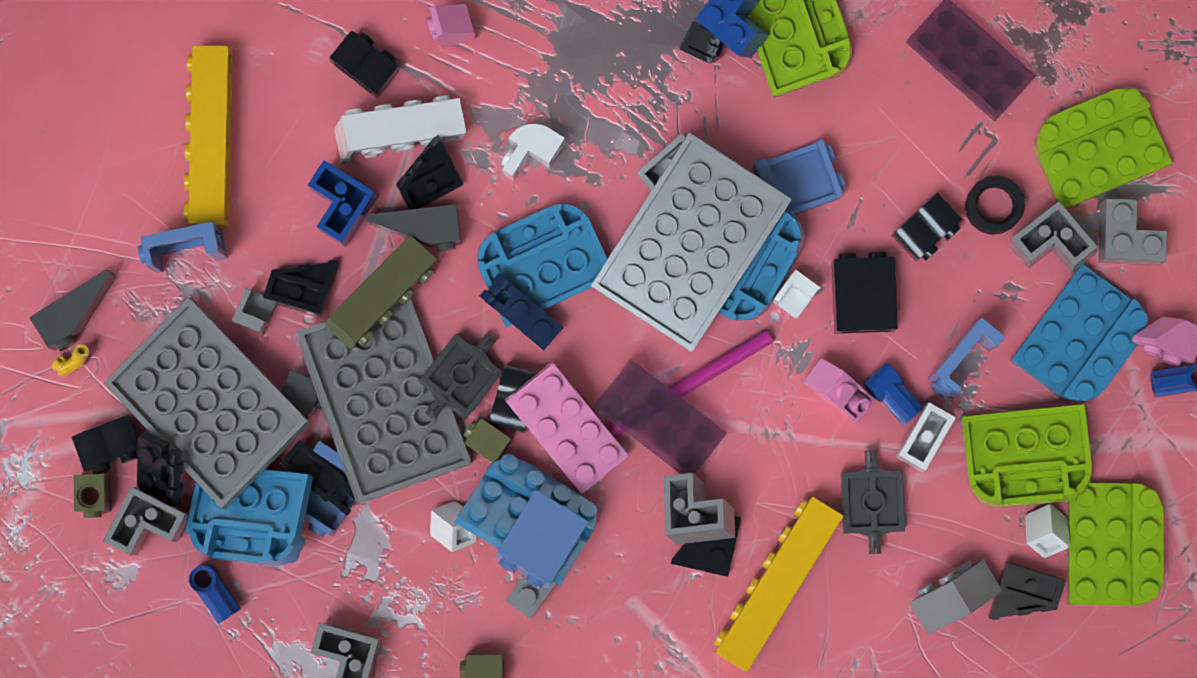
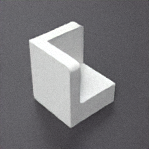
[773,269,820,318]
[430,501,476,552]
[1025,503,1070,558]

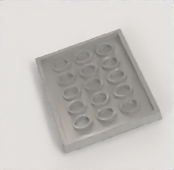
[591,132,792,352]
[104,297,311,510]
[295,298,472,505]

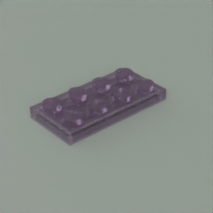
[906,0,1036,122]
[593,359,727,474]

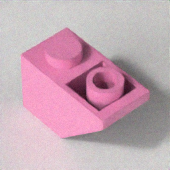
[426,4,476,48]
[1132,317,1197,366]
[803,358,875,424]

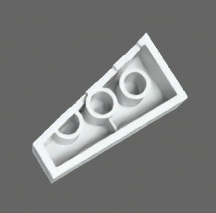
[334,95,466,164]

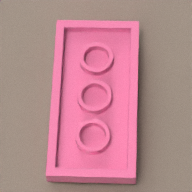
[505,362,629,494]

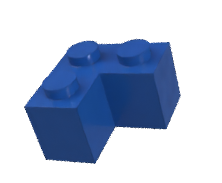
[696,0,769,58]
[307,160,378,247]

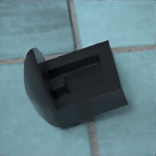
[680,21,725,64]

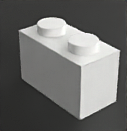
[895,402,956,472]

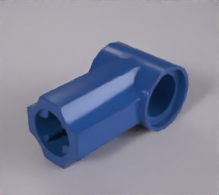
[863,362,923,425]
[1150,364,1197,398]
[189,565,241,624]

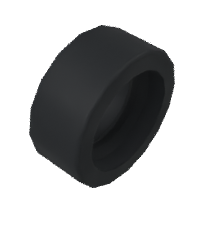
[965,175,1025,235]

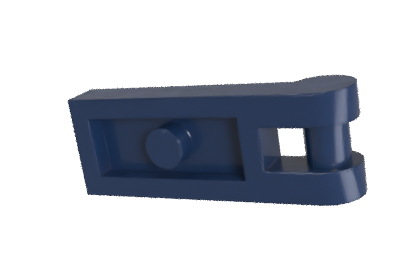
[479,273,563,351]

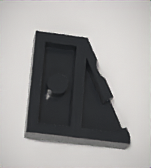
[396,135,464,210]
[263,260,339,317]
[671,516,741,577]
[988,561,1066,620]

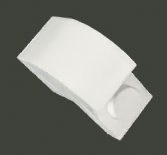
[501,124,566,180]

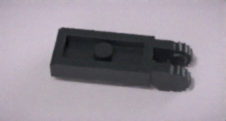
[280,440,355,516]

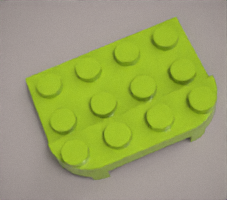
[748,0,852,98]
[1034,89,1173,209]
[962,404,1092,508]
[1067,483,1164,606]

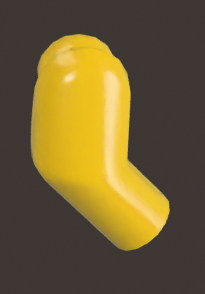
[52,344,89,376]

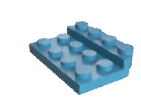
[477,203,607,327]
[718,210,805,320]
[1010,264,1148,402]
[454,454,597,586]
[186,470,313,566]

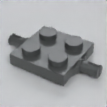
[418,334,502,420]
[841,450,905,554]

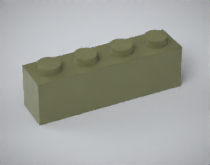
[325,235,437,351]

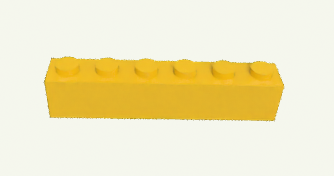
[183,46,233,228]
[713,496,843,672]

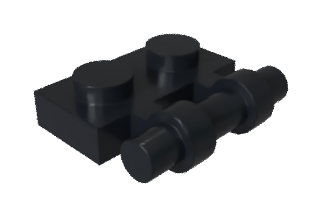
[137,431,185,506]

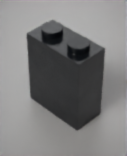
[831,252,898,334]

